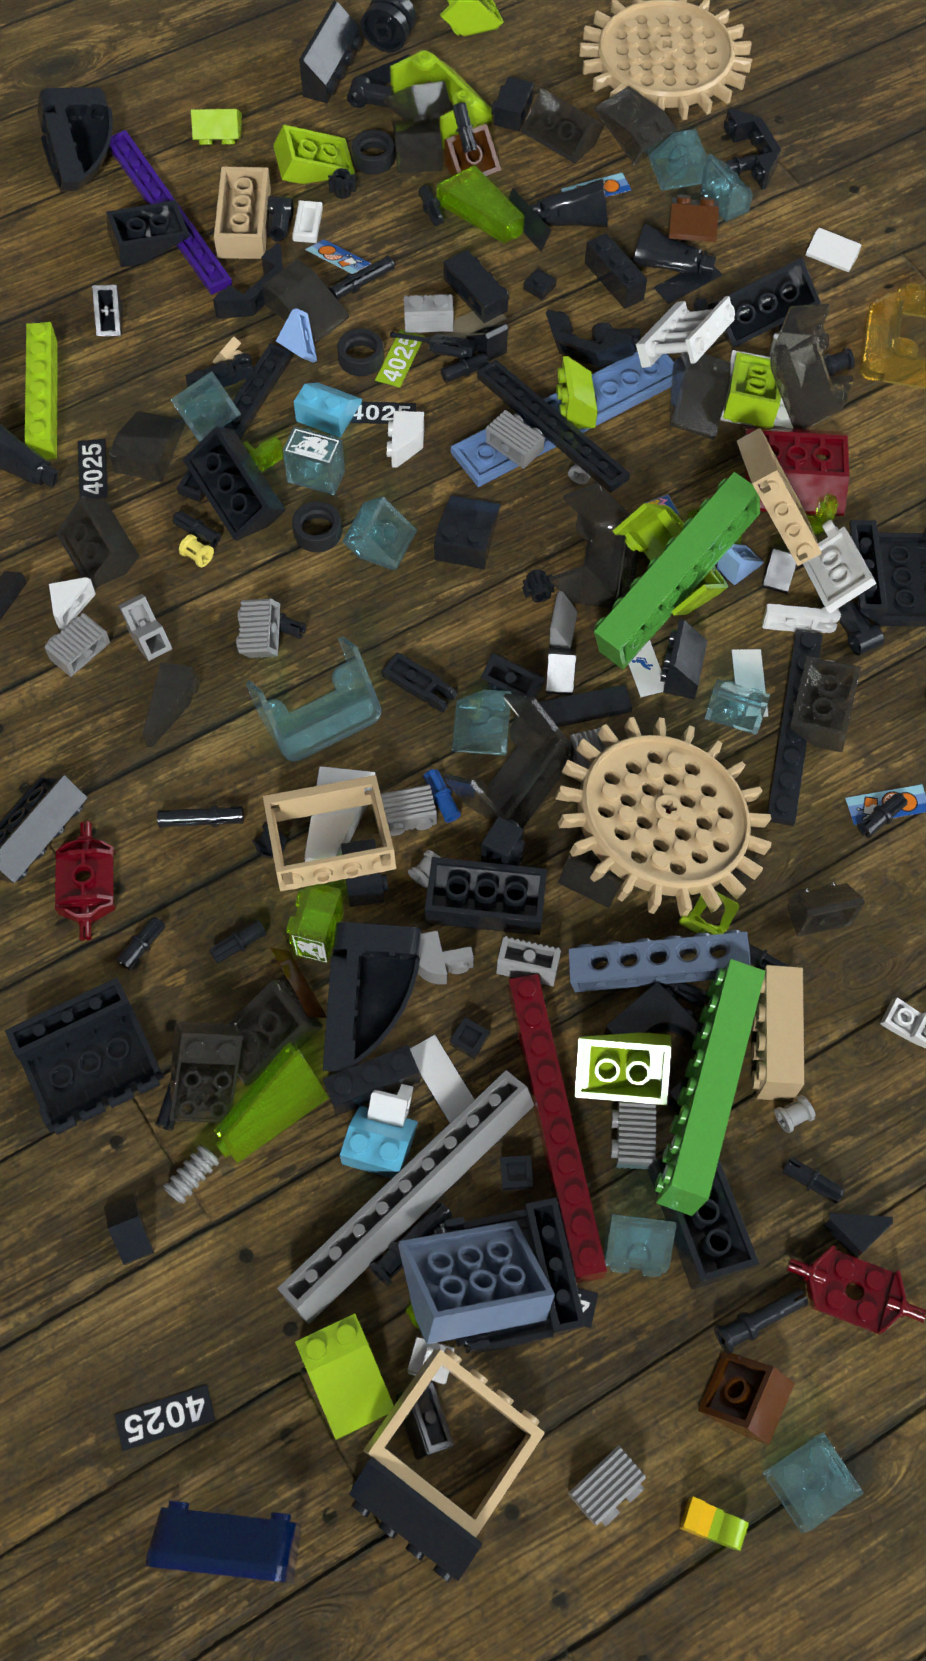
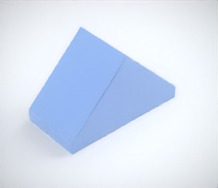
[276,308,317,362]
[717,544,764,585]

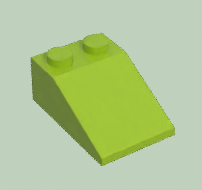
[273,125,355,184]
[723,352,785,429]
[575,1032,671,1105]
[295,1314,394,1440]

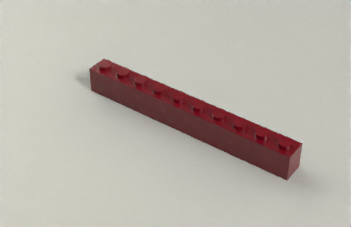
[508,974,607,1283]

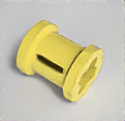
[179,534,214,568]

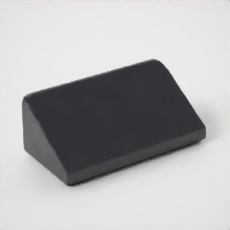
[0,571,27,620]
[396,1381,454,1460]

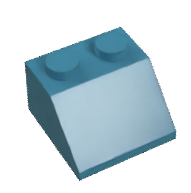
[294,382,362,438]
[340,1105,418,1178]

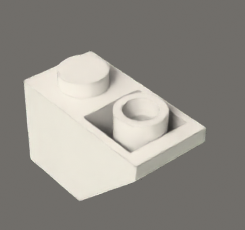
[387,411,424,468]

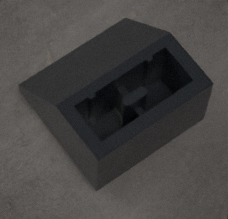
[660,619,708,699]

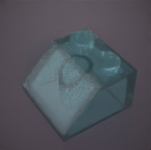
[649,129,709,191]
[701,154,753,221]
[171,371,241,442]
[342,496,417,570]
[705,679,770,735]
[452,690,511,755]
[604,1214,676,1277]

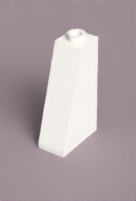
[304,767,375,862]

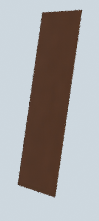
[270,948,327,1018]

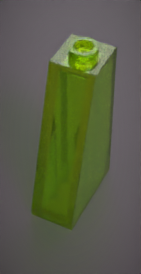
[437,165,524,244]
[214,1043,329,1164]

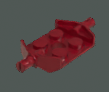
[55,821,116,941]
[786,1245,926,1335]

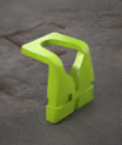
[679,891,739,935]

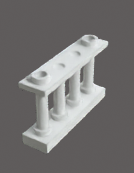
[636,296,735,368]

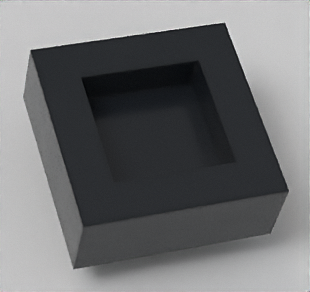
[523,268,557,300]
[449,1017,490,1060]
[500,1155,534,1191]

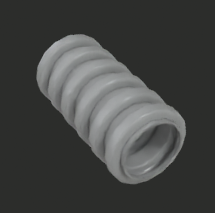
[163,1145,219,1204]

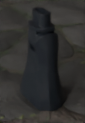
[529,179,608,227]
[633,224,717,275]
[0,424,59,488]

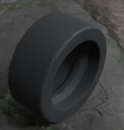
[351,130,395,175]
[337,328,384,377]
[292,501,342,552]

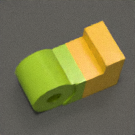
[679,1497,749,1551]

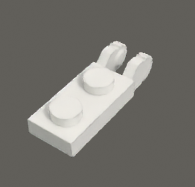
[762,604,841,634]

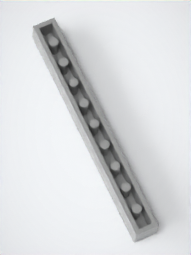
[277,1070,534,1325]

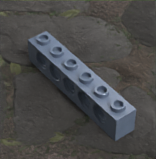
[569,930,751,992]

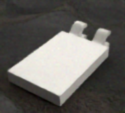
[803,519,877,613]

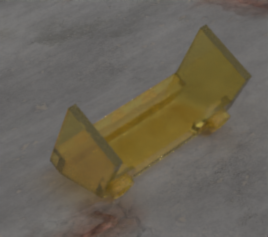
[860,283,926,389]

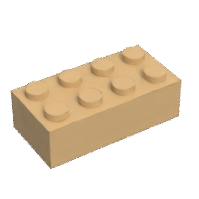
[214,167,271,259]
[751,965,804,1102]

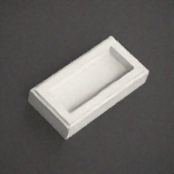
[293,201,323,243]

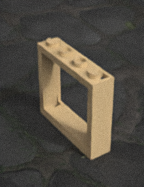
[737,428,822,566]
[263,775,396,891]
[363,1348,545,1537]

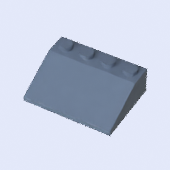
[398,1221,555,1344]

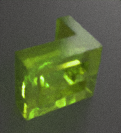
[243,436,283,473]
[807,494,838,534]

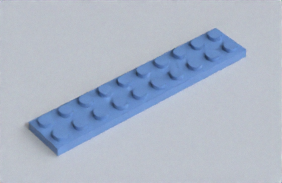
[451,351,684,487]

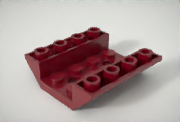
[741,426,850,516]

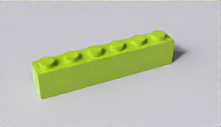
[25,322,57,460]

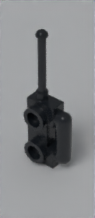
[390,331,477,359]

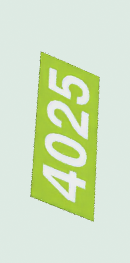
[375,329,425,388]

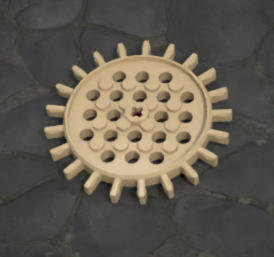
[580,0,752,120]
[555,717,772,917]

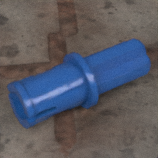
[423,769,461,823]

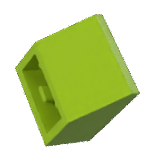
[556,356,598,429]

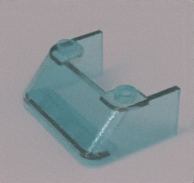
[246,636,382,762]

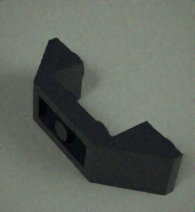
[724,108,781,190]
[213,243,285,319]
[546,309,636,368]

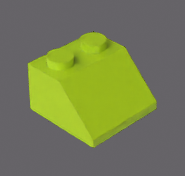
[191,109,242,145]

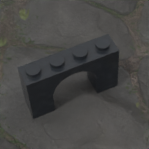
[604,982,742,1115]

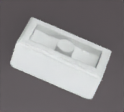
[806,228,861,272]

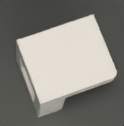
[367,1084,414,1127]
[408,1337,454,1384]

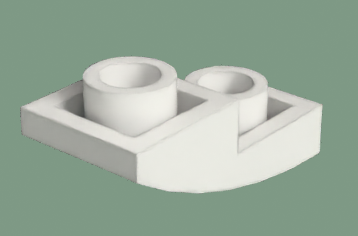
[880,998,926,1049]

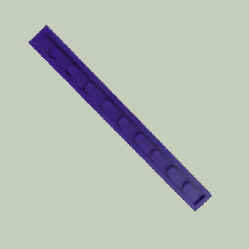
[109,130,232,295]

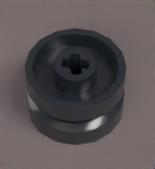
[361,0,416,53]

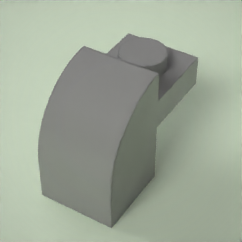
[118,594,172,661]
[418,931,474,984]

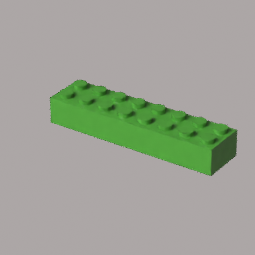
[594,472,760,670]
[654,959,765,1216]

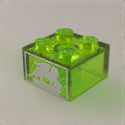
[287,884,344,964]

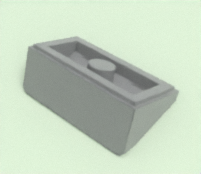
[550,591,577,649]

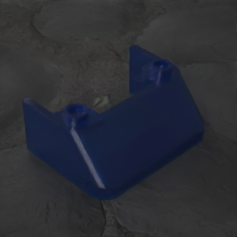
[145,1501,301,1584]

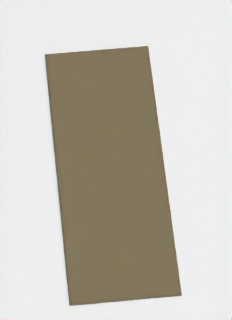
[437,311,507,338]

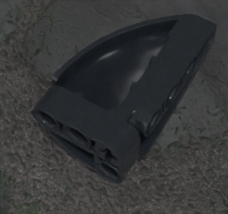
[37,88,113,192]
[322,922,421,1072]

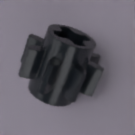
[328,168,356,199]
[522,570,556,603]

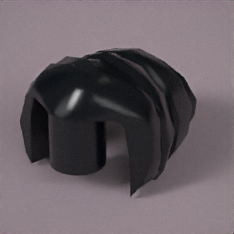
[252,822,286,858]

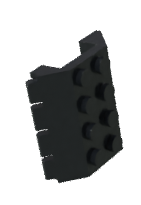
[849,520,926,626]
[5,977,164,1135]
[434,1197,586,1353]

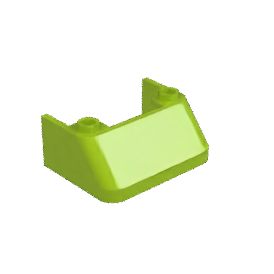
[440,0,504,37]
[390,51,493,149]
[613,503,728,616]

